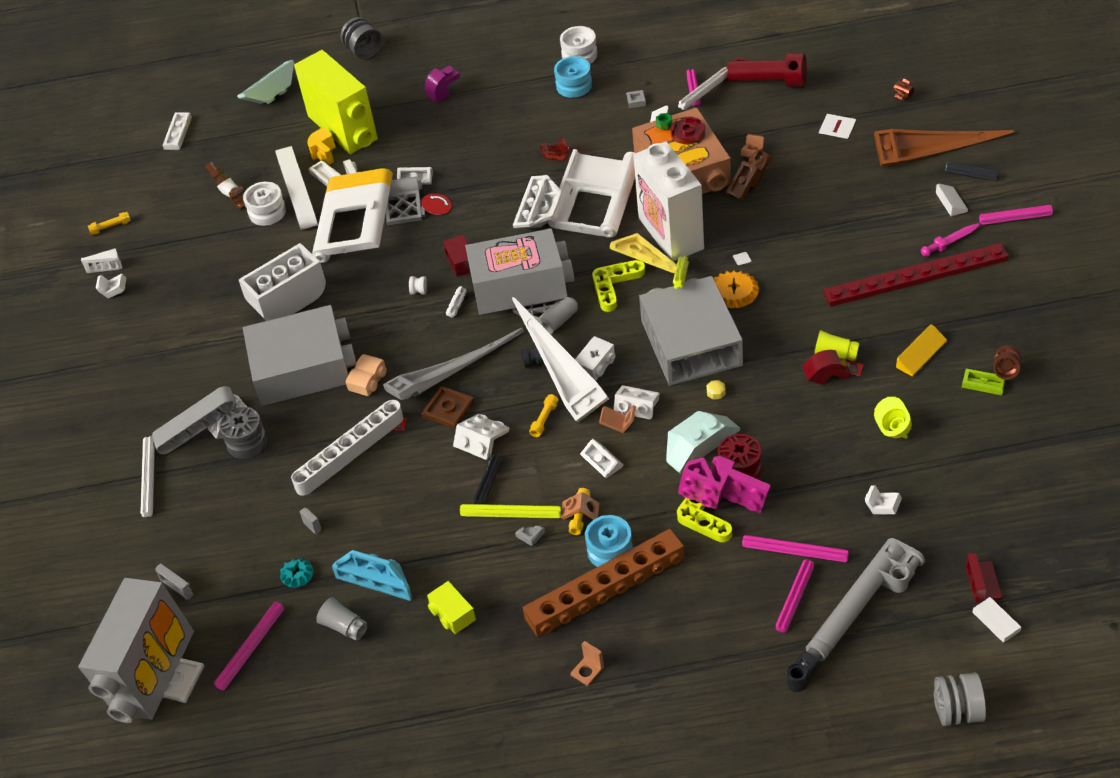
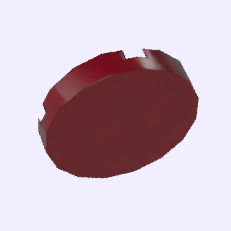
[670,117,705,145]

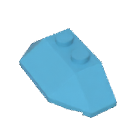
[332,550,412,601]

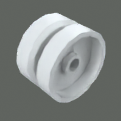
[560,26,597,64]
[243,182,286,226]

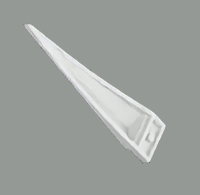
[512,297,609,422]

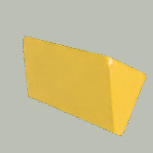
[896,324,947,377]

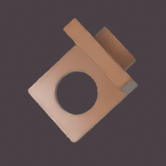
[599,405,636,433]
[561,492,599,520]
[571,641,604,686]

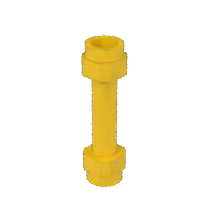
[88,212,131,235]
[529,394,558,437]
[569,488,590,535]

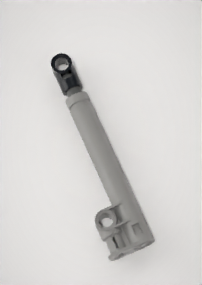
[787,538,925,692]

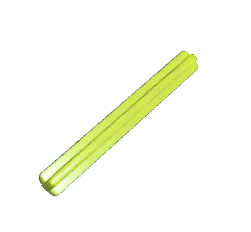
[673,255,689,289]
[460,504,561,518]

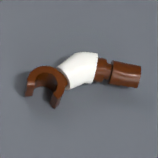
[205,162,245,209]

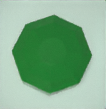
[656,113,672,130]

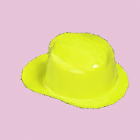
[874,397,912,439]

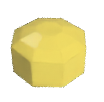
[707,380,726,400]

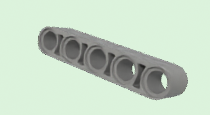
[152,386,237,454]

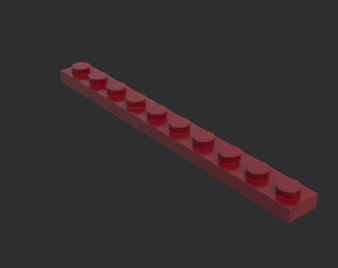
[823,243,1009,307]

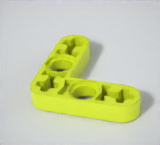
[592,260,645,312]
[677,498,732,542]

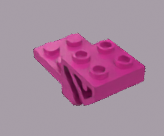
[678,456,770,513]

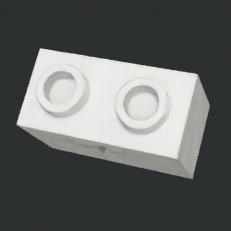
[575,336,615,381]

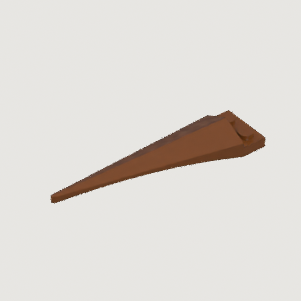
[874,129,1014,167]

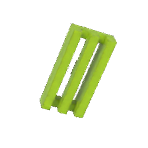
[962,369,1006,395]

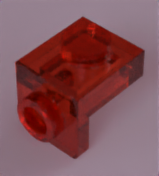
[540,137,569,160]

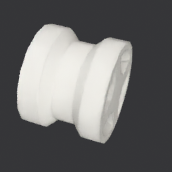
[409,276,427,295]

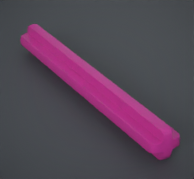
[742,535,849,562]
[214,602,284,691]

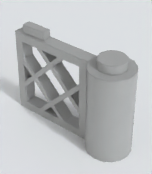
[386,176,425,225]
[512,297,578,334]

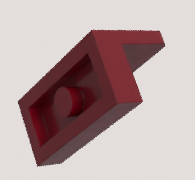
[965,553,1002,603]

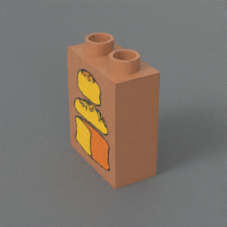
[632,108,731,194]

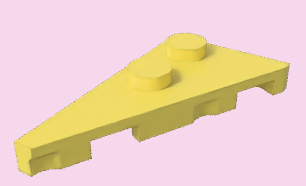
[610,233,677,273]

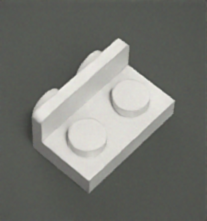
[614,385,660,419]

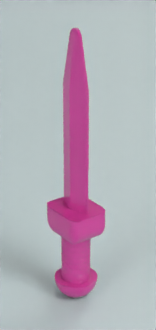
[921,223,980,257]

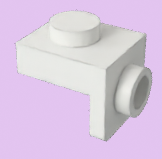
[96,274,126,299]
[865,485,902,514]

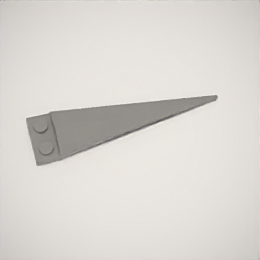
[383,328,524,400]

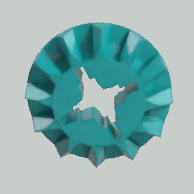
[280,557,313,588]

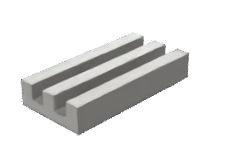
[155,563,194,600]

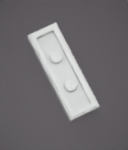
[163,113,192,150]

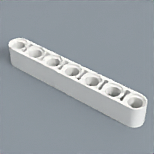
[275,146,318,230]
[291,400,403,496]

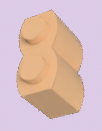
[346,354,387,396]

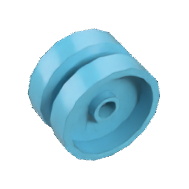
[554,56,592,98]
[585,515,633,567]

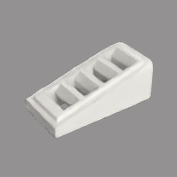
[81,248,122,273]

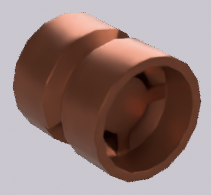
[993,345,1021,380]

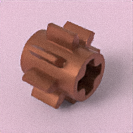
[893,78,915,101]

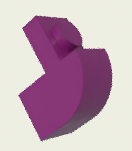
[425,65,460,103]

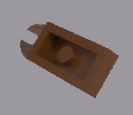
[726,149,773,201]

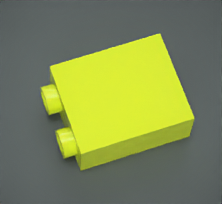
[294,50,378,154]

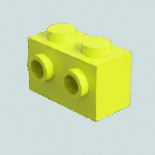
[427,581,476,634]

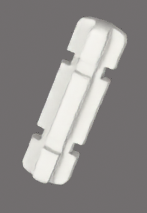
[446,286,467,318]

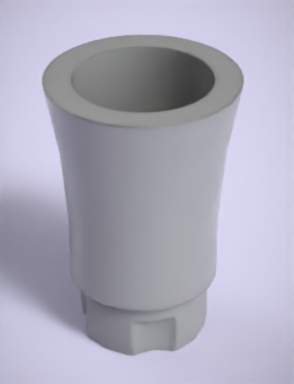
[317,597,367,640]

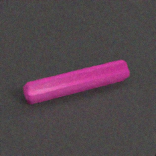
[687,69,701,106]

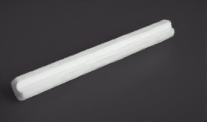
[678,67,728,110]
[141,436,155,518]

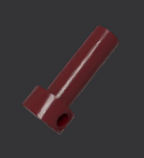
[728,53,807,87]

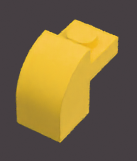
[307,127,336,165]

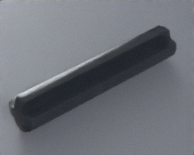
[945,161,999,181]
[473,454,502,505]

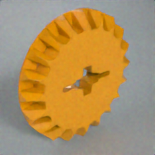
[714,270,759,308]

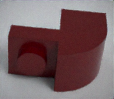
[802,350,852,385]

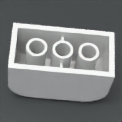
[239,243,326,321]

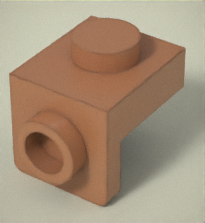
[741,134,764,160]

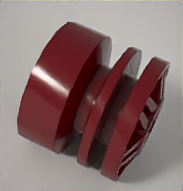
[718,434,761,480]

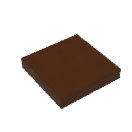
[422,386,475,429]

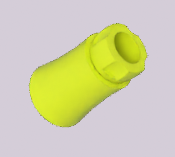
[814,330,859,361]

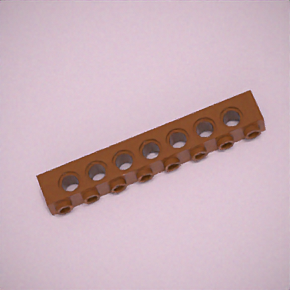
[522,529,684,637]

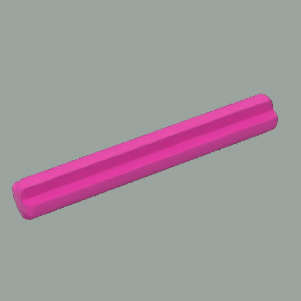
[979,205,1053,225]
[776,559,814,633]

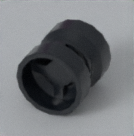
[521,346,544,368]

